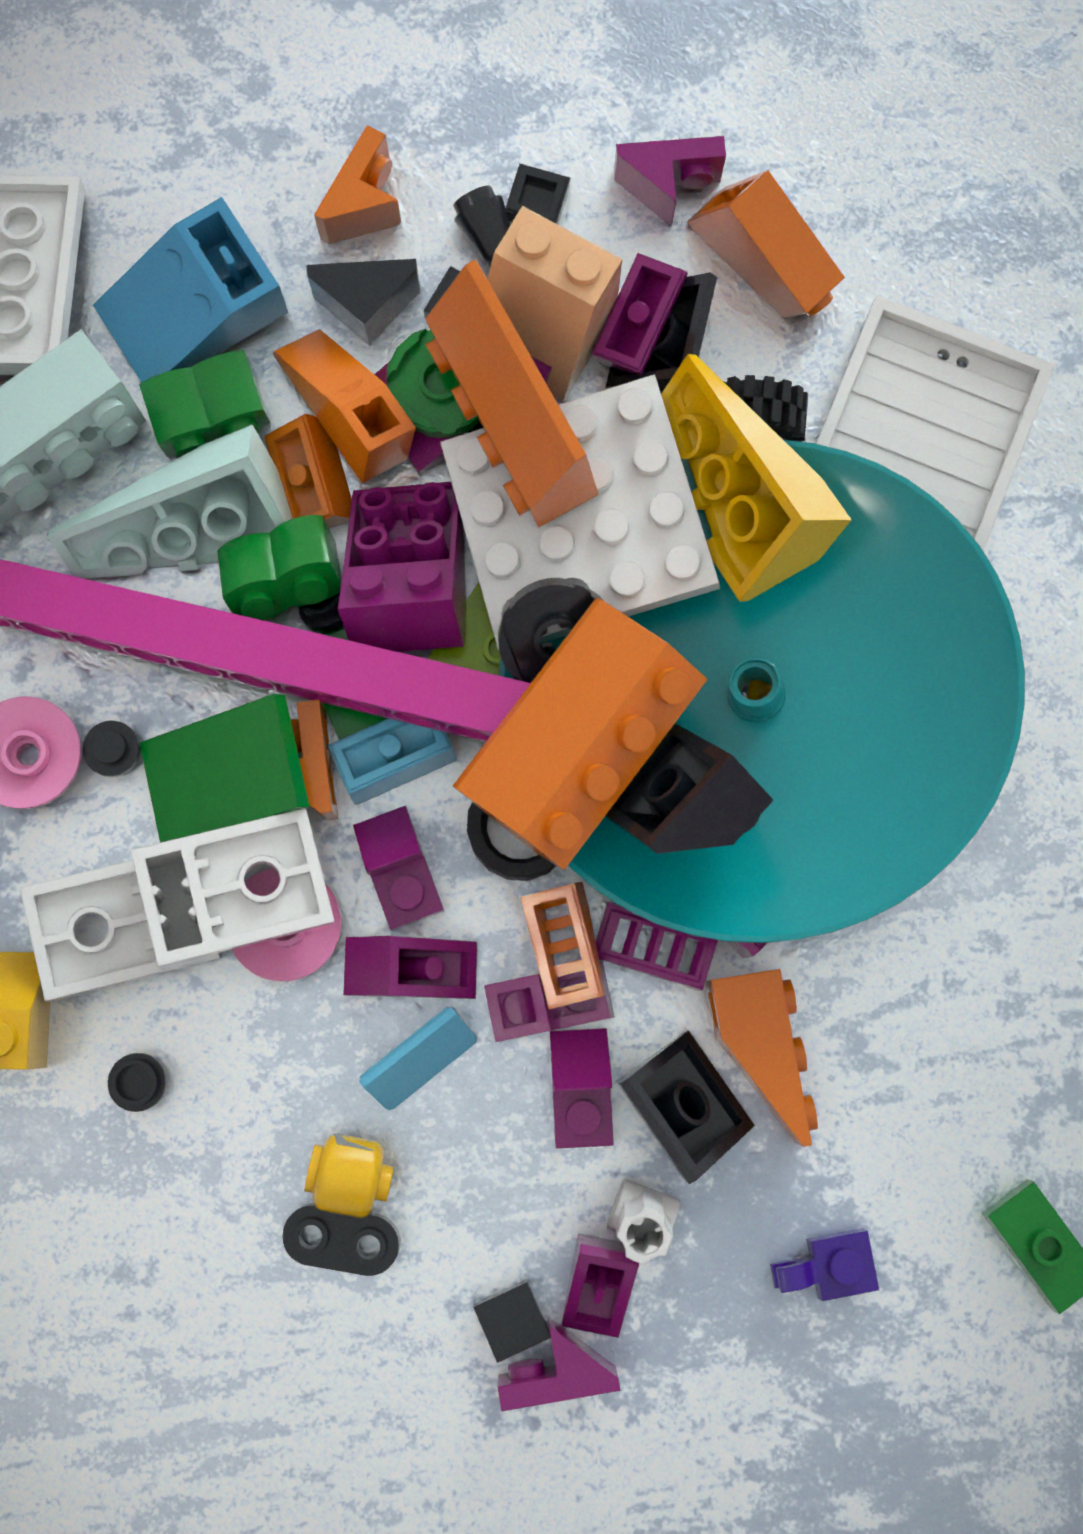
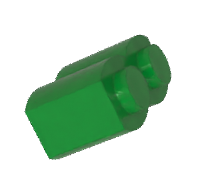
[139,350,270,459]
[217,515,342,621]

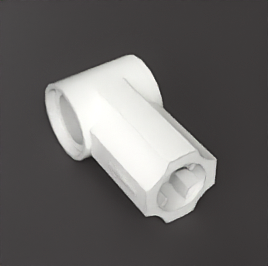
[607,1178,680,1265]

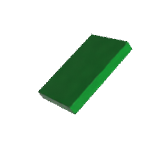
[139,694,310,843]

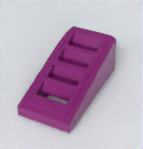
[595,902,718,991]

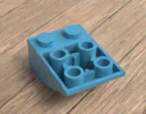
[93,197,289,383]

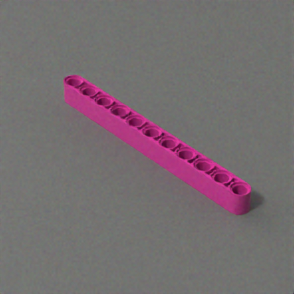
[0,559,531,742]

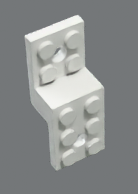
[20,808,334,1002]

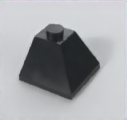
[605,723,773,854]

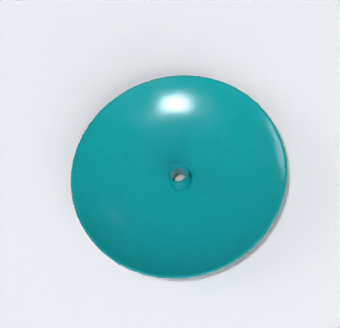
[499,440,1025,943]

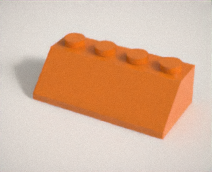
[425,259,599,528]
[452,598,708,870]

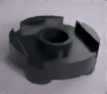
[498,577,604,683]

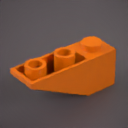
[273,329,416,483]
[706,969,818,1147]

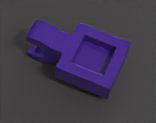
[770,1228,879,1301]

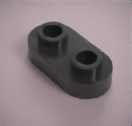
[282,1203,400,1276]

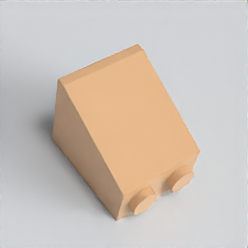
[487,206,622,403]

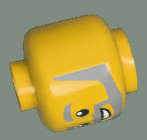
[304,1133,394,1218]

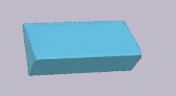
[327,719,457,805]
[359,1006,477,1110]

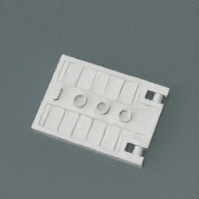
[816,295,1055,551]

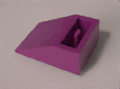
[338,482,466,652]

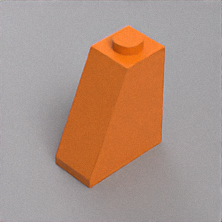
[687,170,845,318]

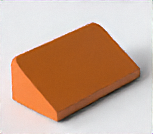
[264,414,352,528]

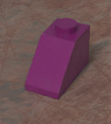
[343,936,477,999]

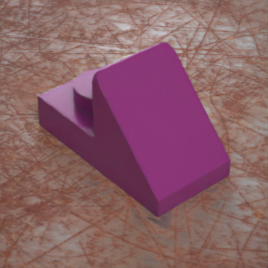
[614,136,726,224]
[353,805,445,931]
[550,1028,614,1149]
[497,1317,621,1412]

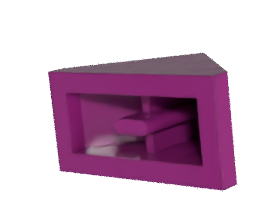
[561,1233,639,1338]

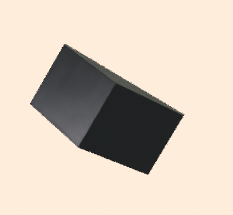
[306,259,420,346]

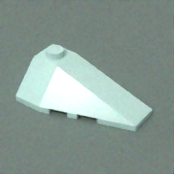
[47,425,293,579]

